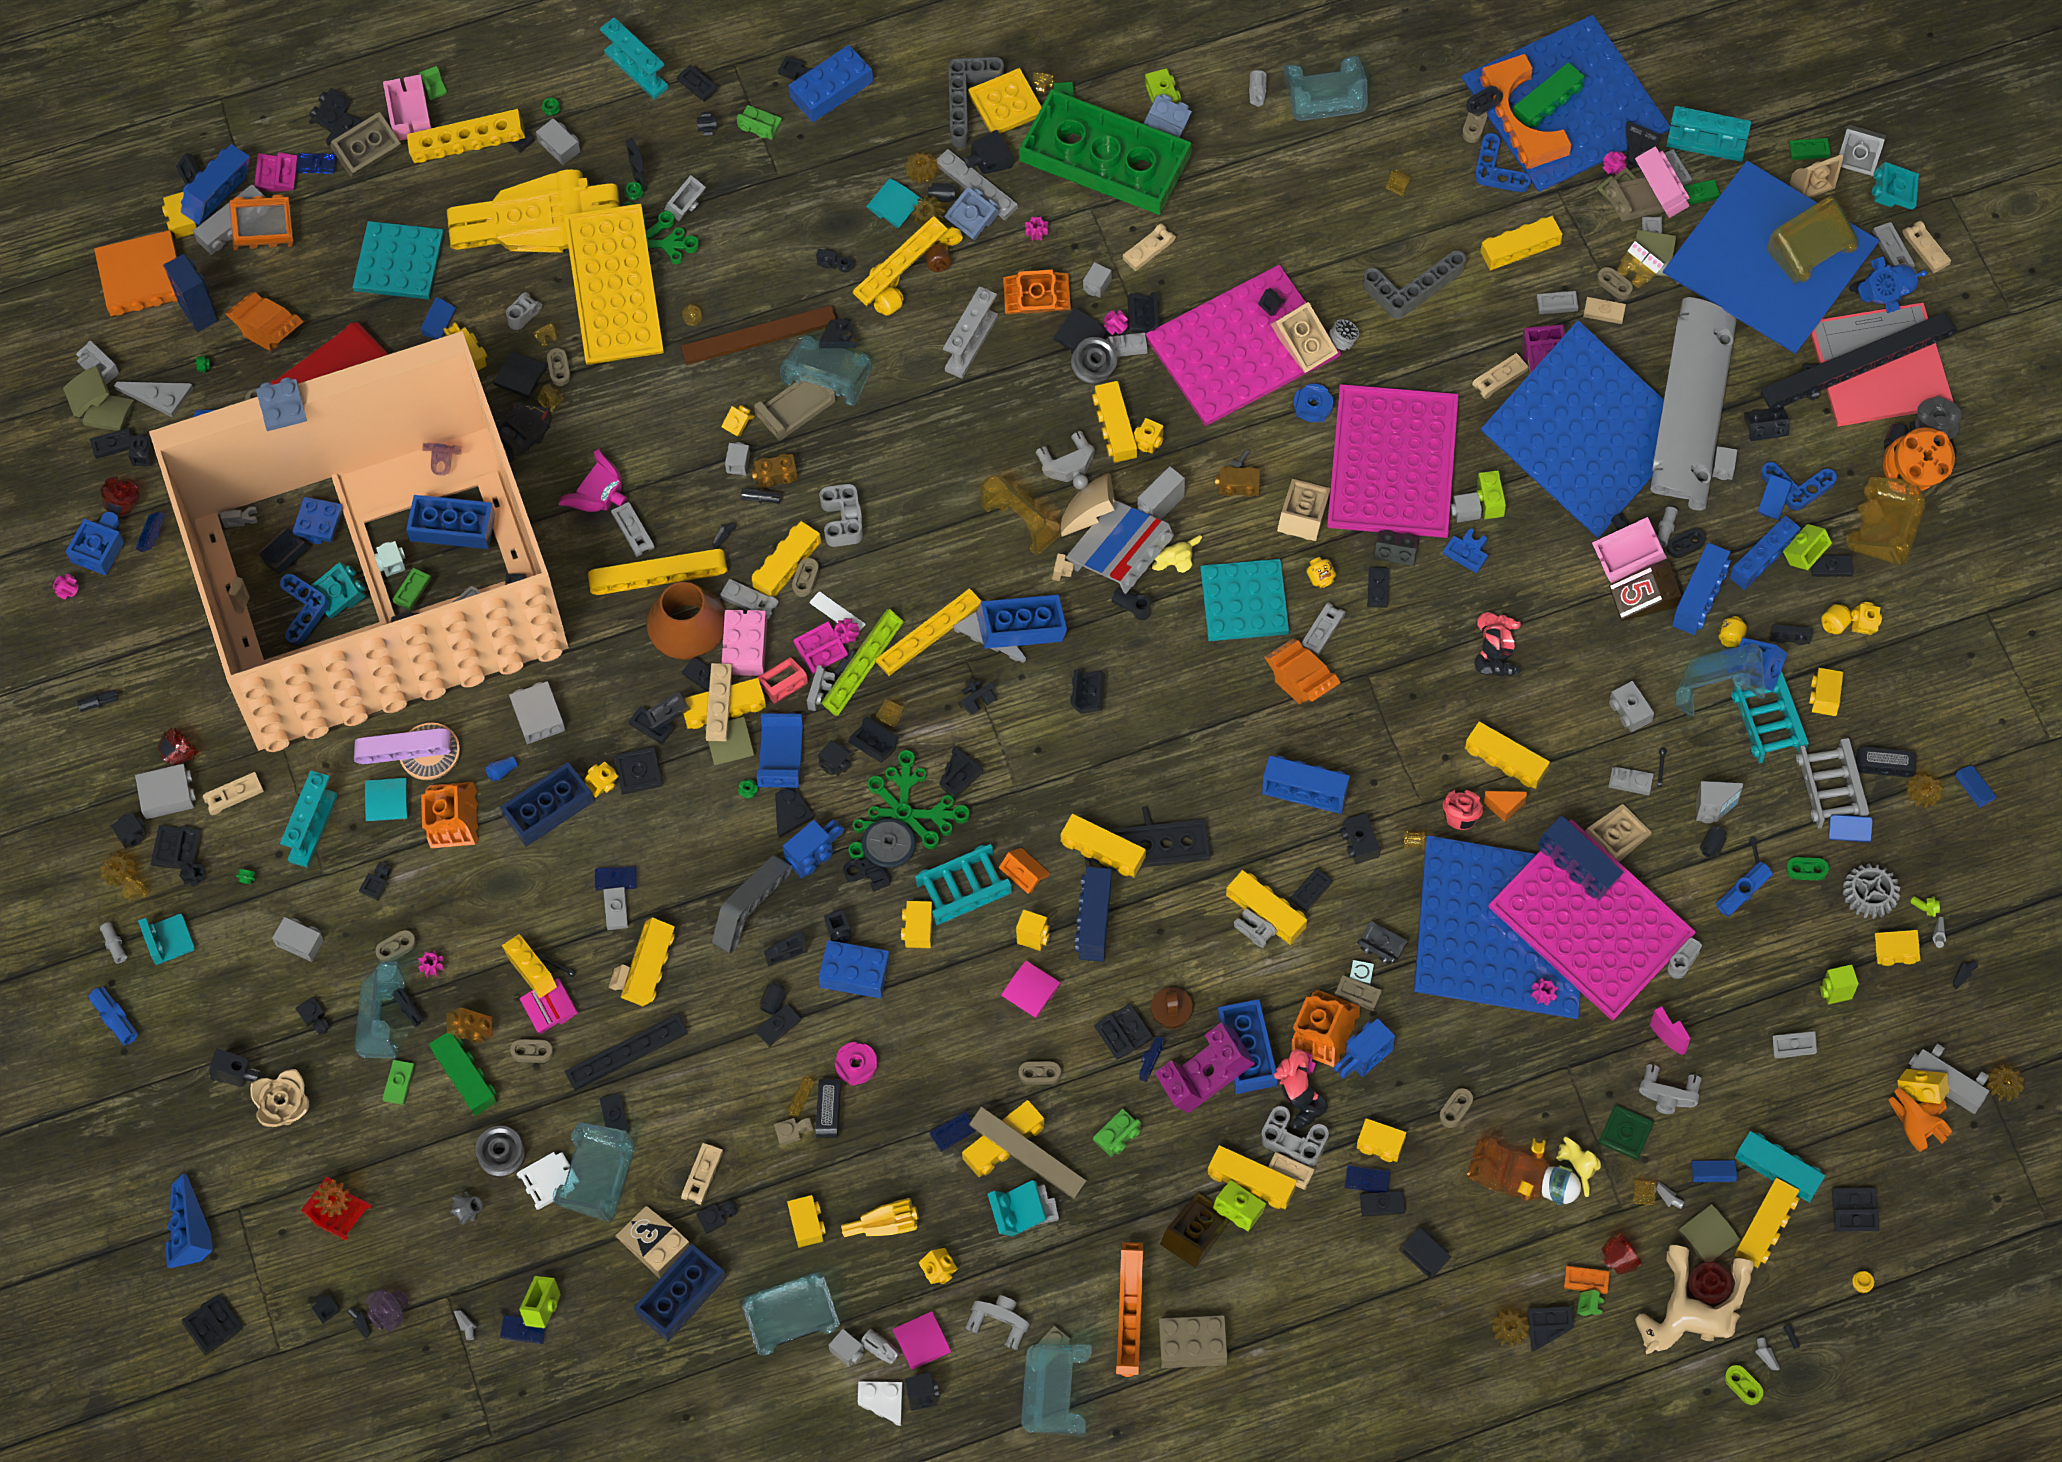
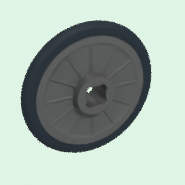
[862,819,916,868]

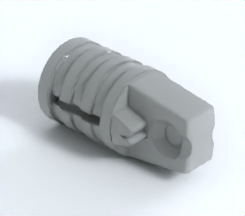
[1249,70,1267,107]
[860,1329,900,1364]

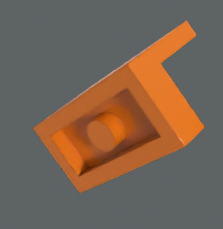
[999,848,1050,894]

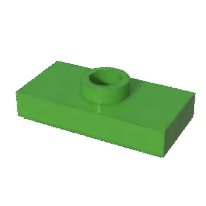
[392,568,431,610]
[382,1060,415,1105]

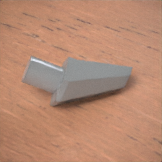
[1932,917,1946,948]
[1656,1182,1685,1209]
[454,1310,477,1340]
[1755,1338,1780,1370]

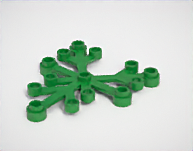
[622,202,699,264]
[848,750,970,860]

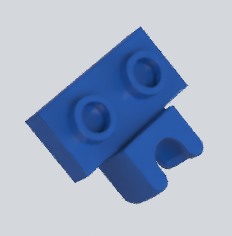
[1443,528,1488,573]

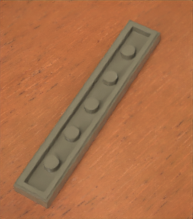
[969,1107,1086,1199]

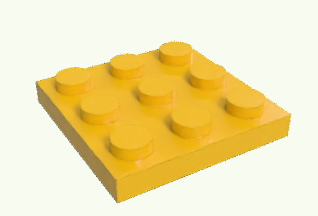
[968,68,1041,134]

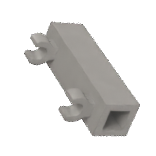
[1909,1044,1989,1114]

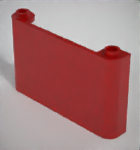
[270,322,389,385]

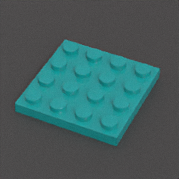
[352,221,444,300]
[1200,559,1289,641]

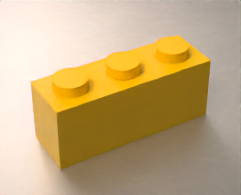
[502,934,557,999]

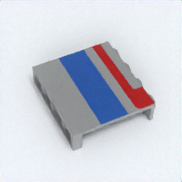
[1066,500,1174,594]

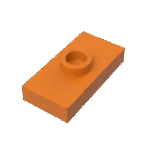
[1564,1266,1610,1294]

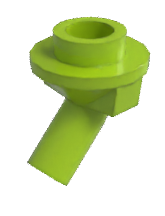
[1911,896,1940,917]

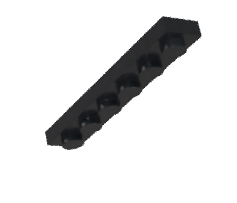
[565,1014,688,1091]

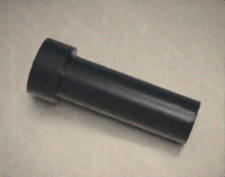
[1142,806,1153,826]
[1783,1324,1800,1350]

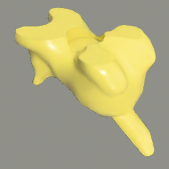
[1152,535,1202,572]
[1556,1136,1601,1197]

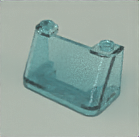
[1284,56,1368,121]
[780,335,872,406]
[355,961,405,1058]
[553,1122,634,1222]
[739,1272,840,1356]

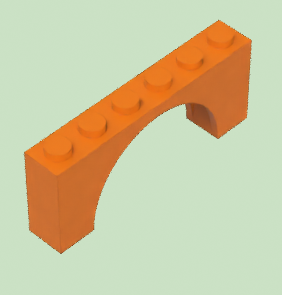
[1480,54,1571,169]

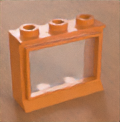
[229,195,293,250]

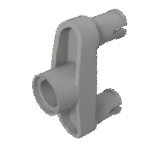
[1639,1064,1702,1114]
[965,1295,1030,1350]

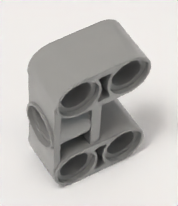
[819,484,863,547]
[1261,1106,1329,1167]

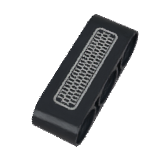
[1856,747,1917,777]
[816,1079,841,1138]

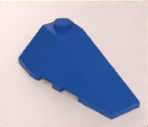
[165,1174,213,1268]

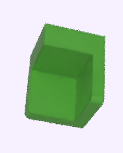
[419,66,447,100]

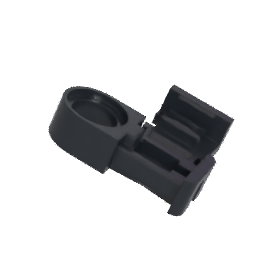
[843,858,890,892]

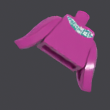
[558,448,627,512]

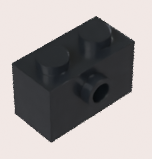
[1340,813,1380,864]
[1398,1227,1451,1279]
[904,1373,940,1411]

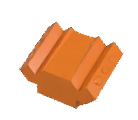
[1003,270,1071,314]
[225,292,303,351]
[1264,639,1340,705]
[421,782,479,848]
[1292,990,1360,1067]

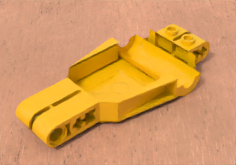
[447,169,620,253]

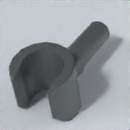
[1230,449,1250,468]

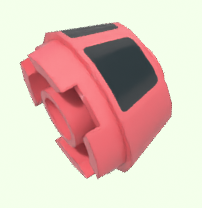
[1443,790,1483,830]

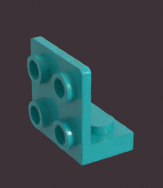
[138,914,195,965]
[988,1180,1047,1236]

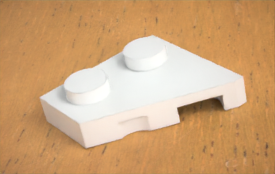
[858,1382,903,1426]

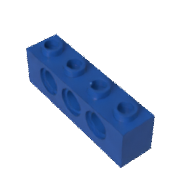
[1730,516,1801,590]

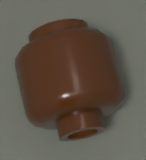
[925,243,951,272]

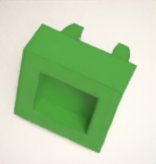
[1577,1290,1604,1316]

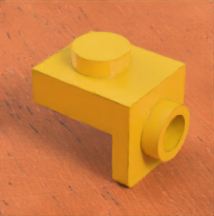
[721,405,754,437]

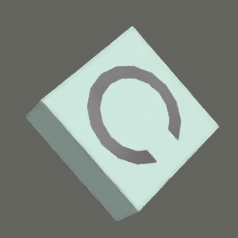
[1350,960,1374,986]

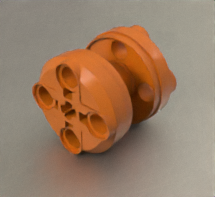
[1883,427,1955,493]

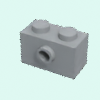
[664,175,706,221]
[1609,681,1654,732]

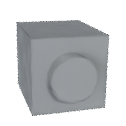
[1083,262,1112,298]
[725,442,750,475]
[1712,446,1737,480]
[1450,492,1482,523]
[829,1329,864,1367]

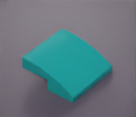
[866,178,922,229]
[365,778,408,821]

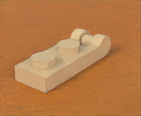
[1903,221,1951,273]
[1123,223,1176,271]
[1472,353,1528,399]
[203,772,264,815]
[681,1143,723,1206]

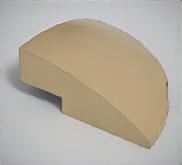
[1060,473,1115,536]

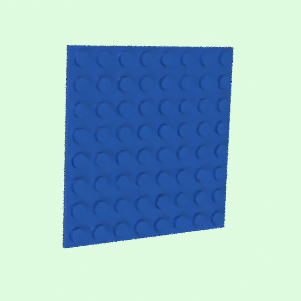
[1461,15,1671,192]
[1662,161,1880,354]
[1480,321,1664,538]
[1414,835,1580,1019]

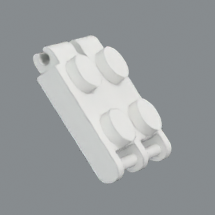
[517,1152,579,1210]

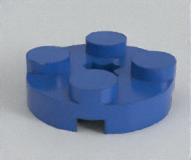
[1294,384,1333,422]

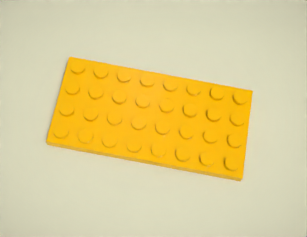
[564,204,664,365]

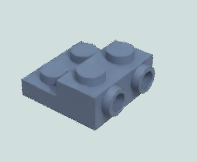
[1143,94,1192,138]
[944,187,1000,241]
[256,378,307,431]

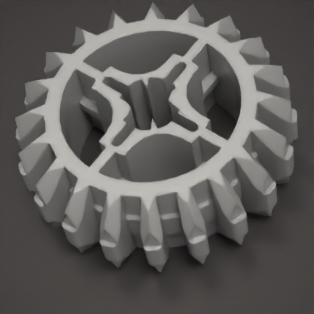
[1843,863,1900,919]

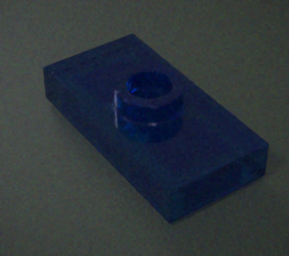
[296,153,337,173]
[136,511,165,552]
[595,867,637,890]
[1139,1036,1163,1082]
[929,1111,976,1152]
[1345,1165,1390,1193]
[500,1316,547,1344]

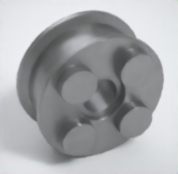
[1071,337,1117,384]
[1915,396,1962,441]
[475,1126,525,1176]

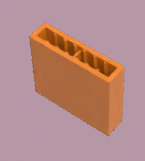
[94,230,178,316]

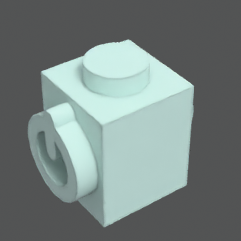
[374,541,405,577]

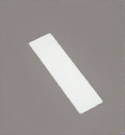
[809,592,865,632]

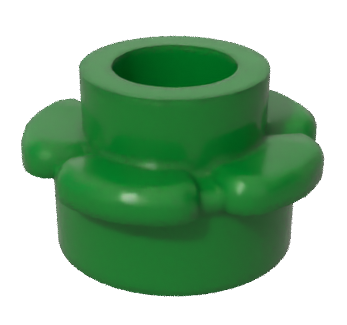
[541,98,560,116]
[625,182,644,200]
[196,354,209,374]
[738,779,758,799]
[235,869,256,884]

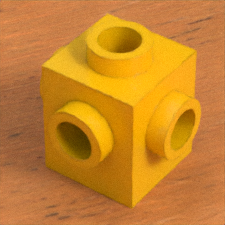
[1133,418,1163,454]
[1851,602,1882,635]
[583,762,618,798]
[918,1248,958,1284]

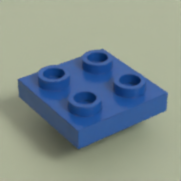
[292,497,343,544]

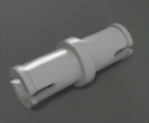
[1657,507,1678,547]
[100,922,127,964]

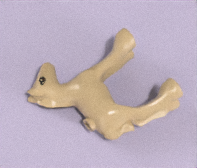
[1635,1245,1754,1354]

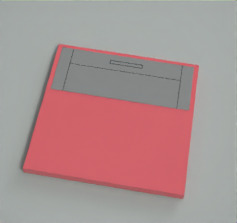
[1810,303,1954,427]

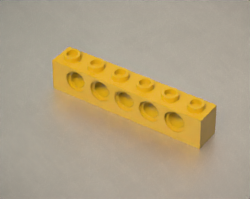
[407,109,525,163]

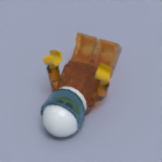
[1466,1137,1581,1205]

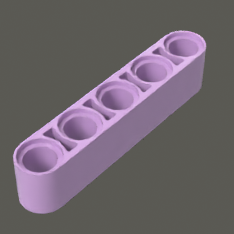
[354,728,451,764]

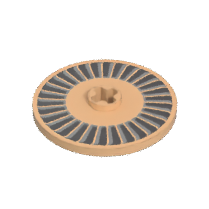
[400,723,460,780]

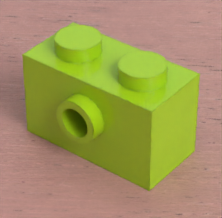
[1145,68,1181,105]
[1477,471,1506,519]
[1783,524,1832,570]
[1820,965,1858,1004]
[1213,1180,1266,1232]
[519,1276,560,1328]

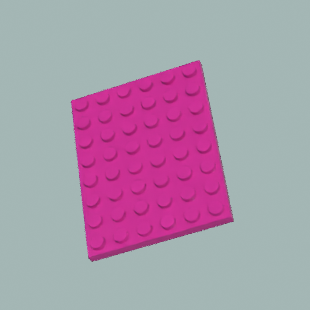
[1145,265,1341,426]
[1327,384,1458,538]
[1488,819,1696,1021]

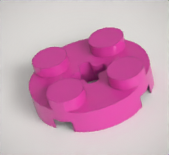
[835,1042,877,1086]

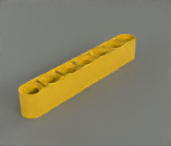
[588,549,727,595]

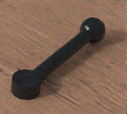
[1657,748,1667,787]
[1749,838,1760,865]
[538,953,576,977]

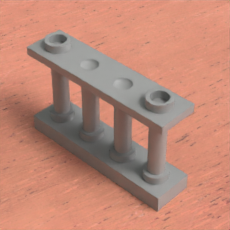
[943,286,998,379]
[1796,738,1869,829]

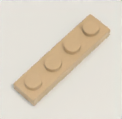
[706,663,732,741]

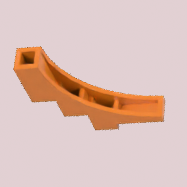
[1116,1242,1143,1377]

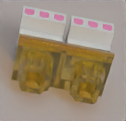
[1617,242,1664,289]

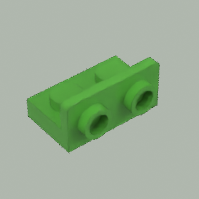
[737,105,782,140]
[1093,1109,1141,1157]

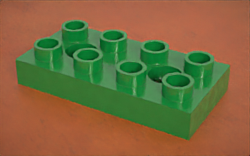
[1019,89,1192,215]

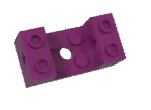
[1521,325,1565,373]
[1155,1023,1255,1113]

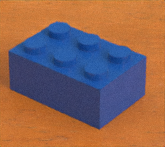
[819,940,890,999]

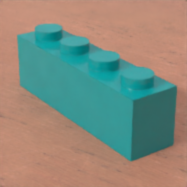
[1735,1131,1825,1203]

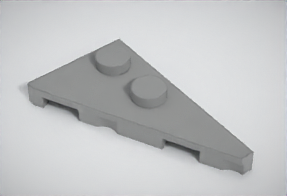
[114,382,193,418]
[954,611,1026,663]

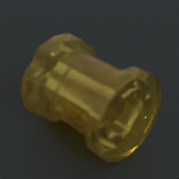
[1403,830,1425,849]

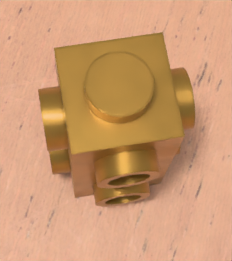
[751,454,798,488]
[1215,466,1260,497]
[446,1007,492,1043]

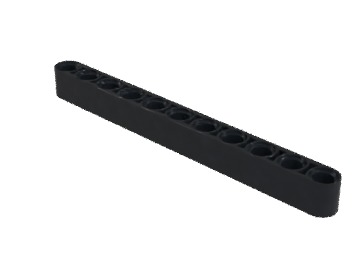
[1761,312,1958,411]

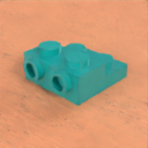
[1872,162,1919,210]
[311,562,366,619]

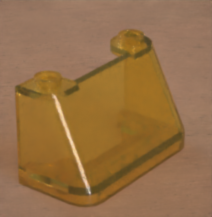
[1766,196,1859,285]
[980,475,1061,556]
[1847,477,1925,565]

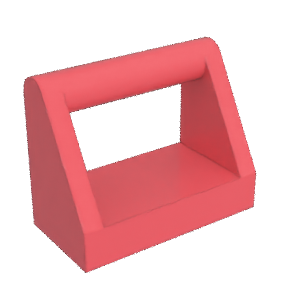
[757,657,808,704]

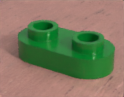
[1786,857,1829,881]

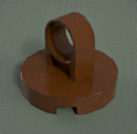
[1151,987,1193,1029]

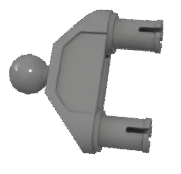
[1035,431,1095,490]

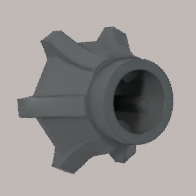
[450,1191,482,1225]

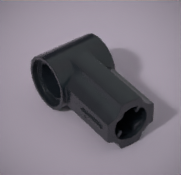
[1111,586,1151,620]

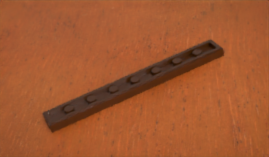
[681,306,836,365]

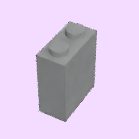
[1138,467,1185,520]
[509,681,565,744]
[135,764,196,819]

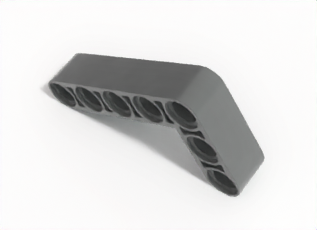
[949,57,1004,148]
[1363,251,1466,319]
[712,855,792,954]

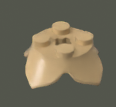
[250,1069,309,1127]

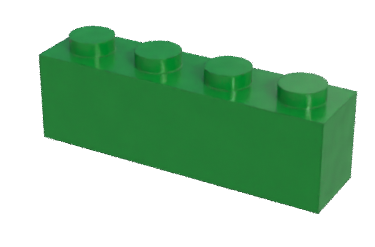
[1513,62,1585,129]
[429,1033,497,1117]

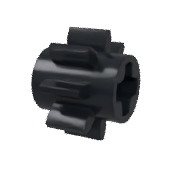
[697,111,718,136]
[179,860,206,887]

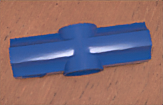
[1716,862,1773,917]
[88,987,138,1046]

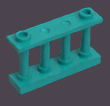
[600,18,669,100]
[1731,672,1809,764]
[280,770,338,868]
[915,844,1012,926]

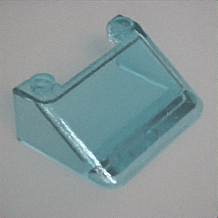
[1675,643,1765,717]
[1021,1344,1093,1437]

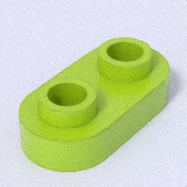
[1725,1365,1763,1405]

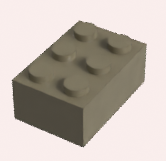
[330,112,401,178]
[1159,1316,1227,1368]

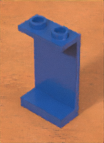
[757,712,803,788]

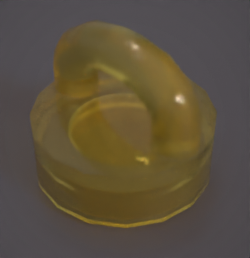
[682,303,702,325]

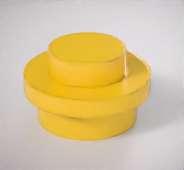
[1852,1271,1874,1293]

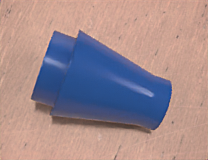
[485,756,517,781]

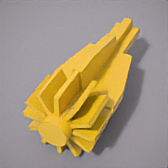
[841,1198,919,1237]

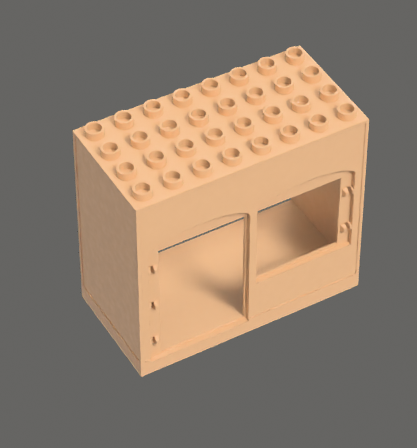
[149,331,569,752]

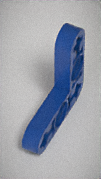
[1475,133,1531,192]
[1761,462,1837,511]
[280,574,329,646]

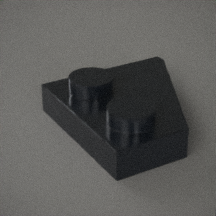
[1625,121,1662,169]
[819,319,857,348]
[939,747,984,799]
[775,787,814,838]
[764,930,807,966]
[1527,1306,1573,1352]

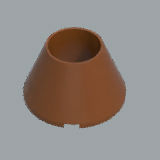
[646,582,725,660]

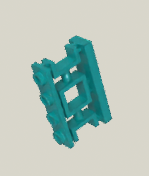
[1666,106,1751,162]

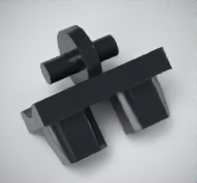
[958,679,996,715]

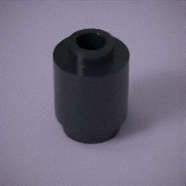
[928,183,955,202]
[1884,423,1909,452]
[1700,826,1727,858]
[760,982,787,1015]

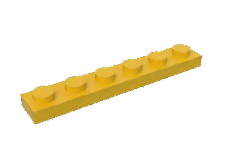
[853,216,948,306]
[876,588,981,676]

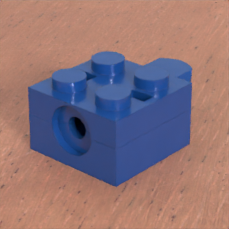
[65,512,124,576]
[1722,637,1788,691]
[783,819,844,878]
[1334,1018,1395,1079]

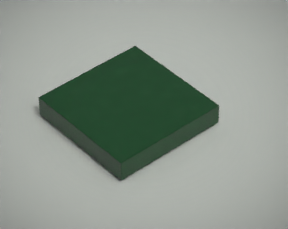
[1598,1105,1654,1161]

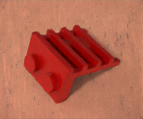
[301,1177,372,1240]

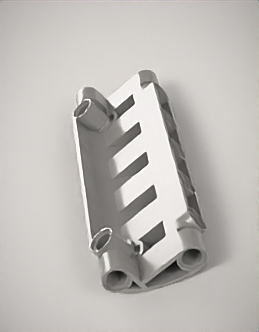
[1650,297,1737,511]

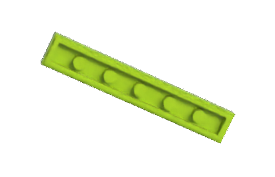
[821,609,904,716]

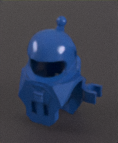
[1857,257,1927,313]

